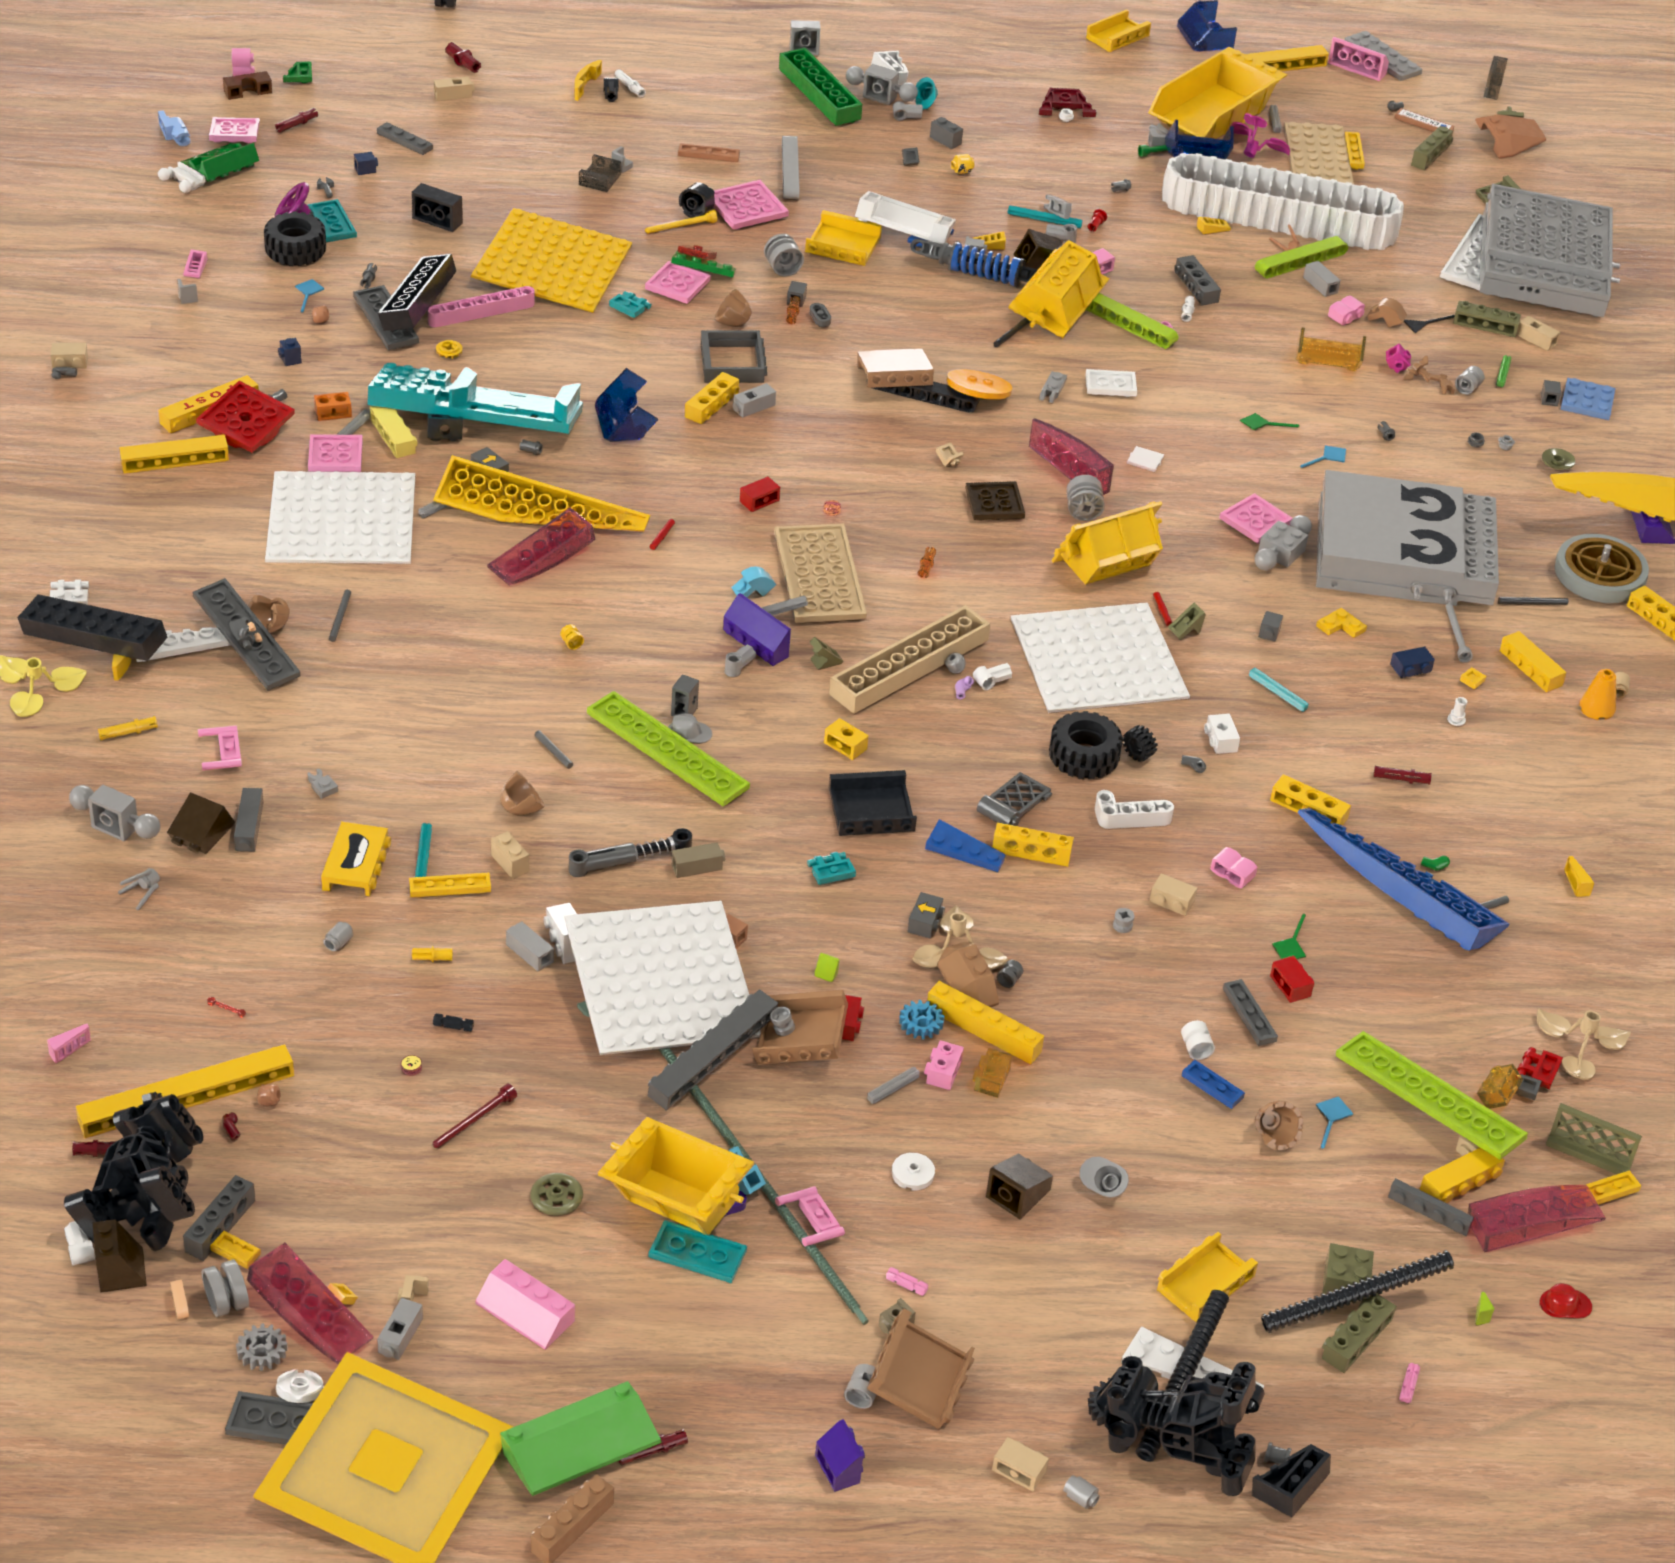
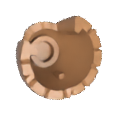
[715,289,752,326]
[248,594,290,633]
[500,771,545,816]
[1254,1101,1303,1150]

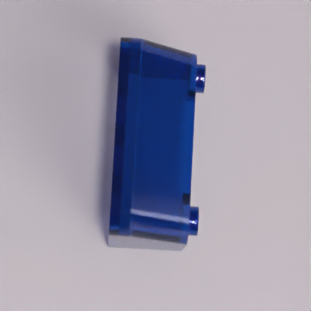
[1177,0,1237,52]
[1165,120,1234,160]
[595,368,658,442]

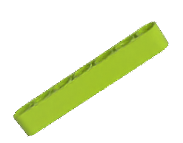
[1255,236,1348,279]
[1086,293,1179,349]

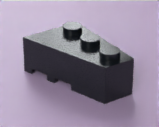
[1252,1444,1331,1517]

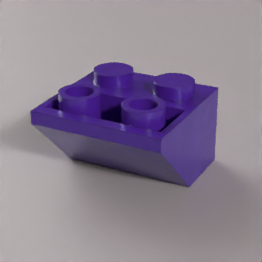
[815,1419,865,1492]

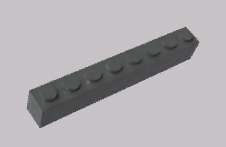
[647,989,778,1111]

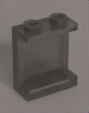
[1483,56,1508,100]
[579,154,622,192]

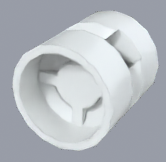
[1181,1021,1215,1060]

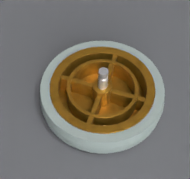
[1555,534,1649,603]

